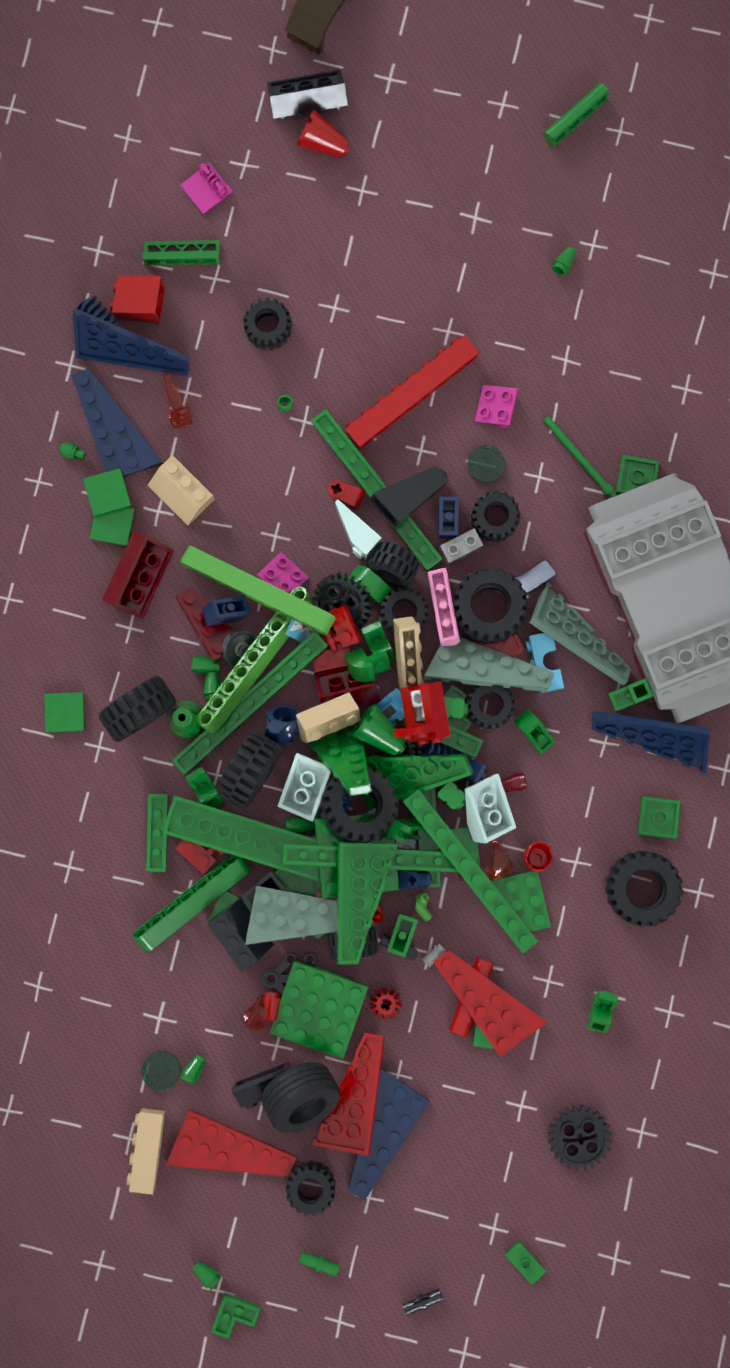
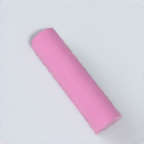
[428,568,460,646]

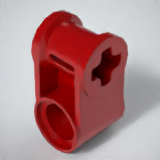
[328,480,366,510]

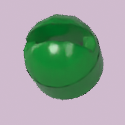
[277,395,293,412]

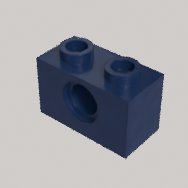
[438,496,459,539]
[202,596,250,626]

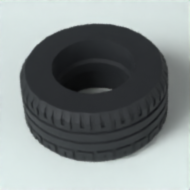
[261,1062,340,1133]

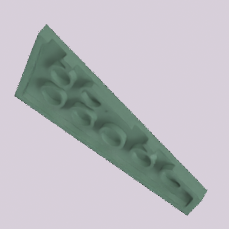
[529,581,631,686]
[424,638,555,692]
[245,886,338,945]

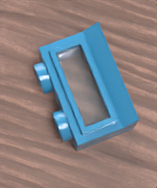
[376,688,405,726]

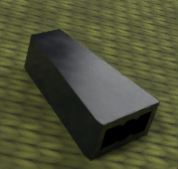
[370,466,449,528]

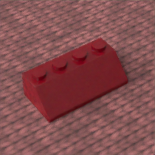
[102,531,174,619]

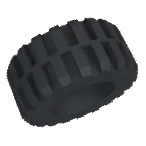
[453,567,528,644]
[99,676,176,742]
[216,732,282,809]
[320,766,399,843]
[605,851,683,927]

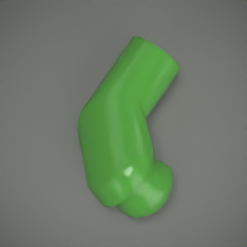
[414,893,433,922]

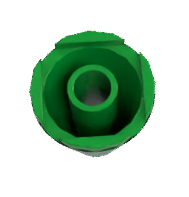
[168,700,204,739]
[351,704,406,756]

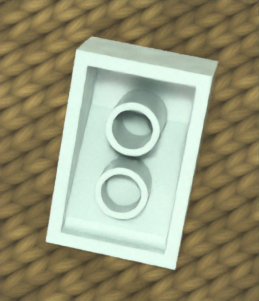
[335,500,382,560]
[278,753,332,822]
[465,774,516,843]

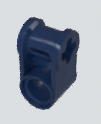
[397,869,432,889]

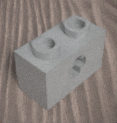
[439,528,483,566]

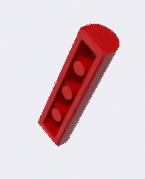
[449,956,495,1037]

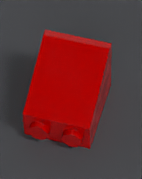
[110,276,165,325]

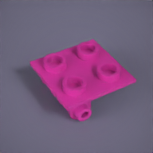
[180,162,233,214]
[475,385,518,428]
[256,552,309,594]

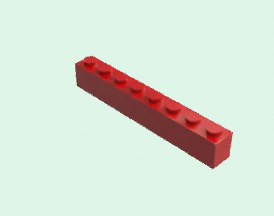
[345,335,479,450]

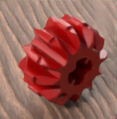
[370,986,403,1021]

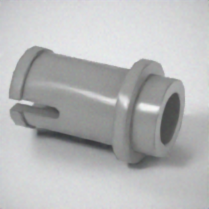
[422,943,446,968]

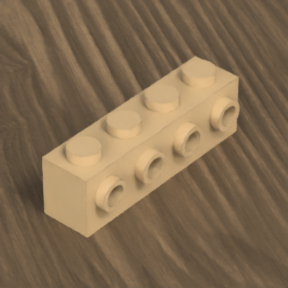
[393,616,424,691]
[127,1108,165,1195]

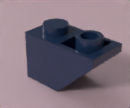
[464,757,487,784]

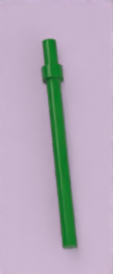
[543,416,617,498]

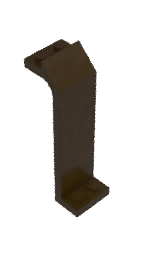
[285,0,345,55]

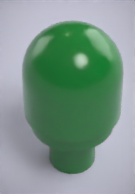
[59,442,86,459]

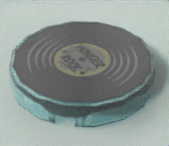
[222,629,257,667]

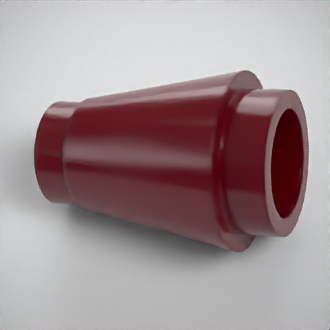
[501,772,528,792]

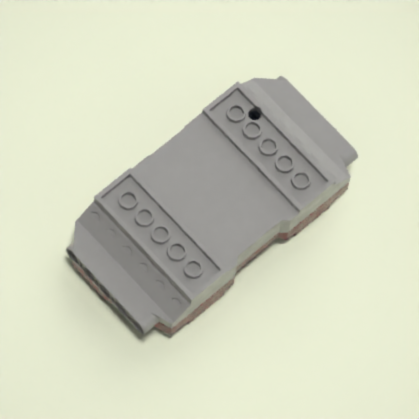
[583,473,730,724]

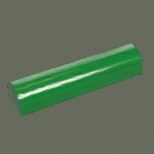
[543,83,609,148]

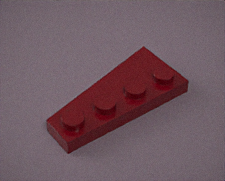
[175,587,238,663]

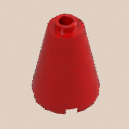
[296,110,351,158]

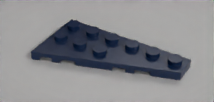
[73,308,189,376]
[71,369,163,478]
[592,711,710,774]
[348,1068,430,1201]

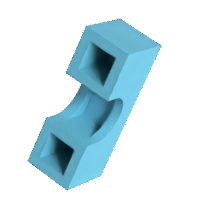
[525,633,564,694]

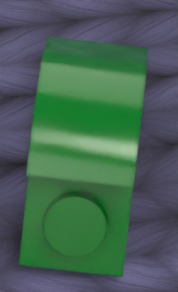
[348,564,392,604]
[361,621,396,662]
[344,648,391,682]
[608,678,653,712]
[185,767,225,808]
[587,991,618,1034]

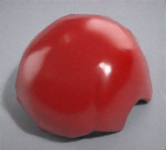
[524,841,554,872]

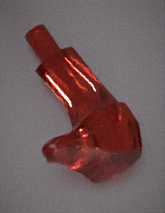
[164,374,193,428]
[458,841,513,881]
[241,995,268,1030]

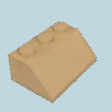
[148,455,215,526]
[296,693,361,743]

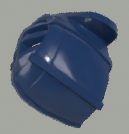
[264,704,300,745]

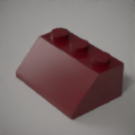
[314,666,380,707]

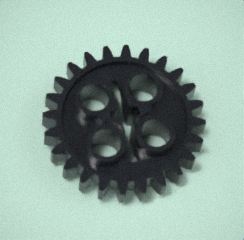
[312,572,373,631]
[548,1105,612,1171]

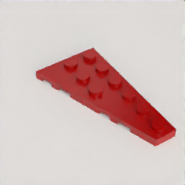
[432,950,547,1057]
[312,1032,385,1155]
[166,1109,297,1176]

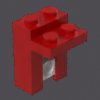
[393,681,451,745]

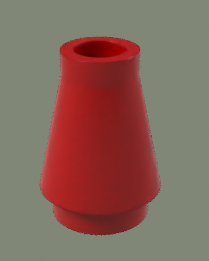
[262,993,281,1021]

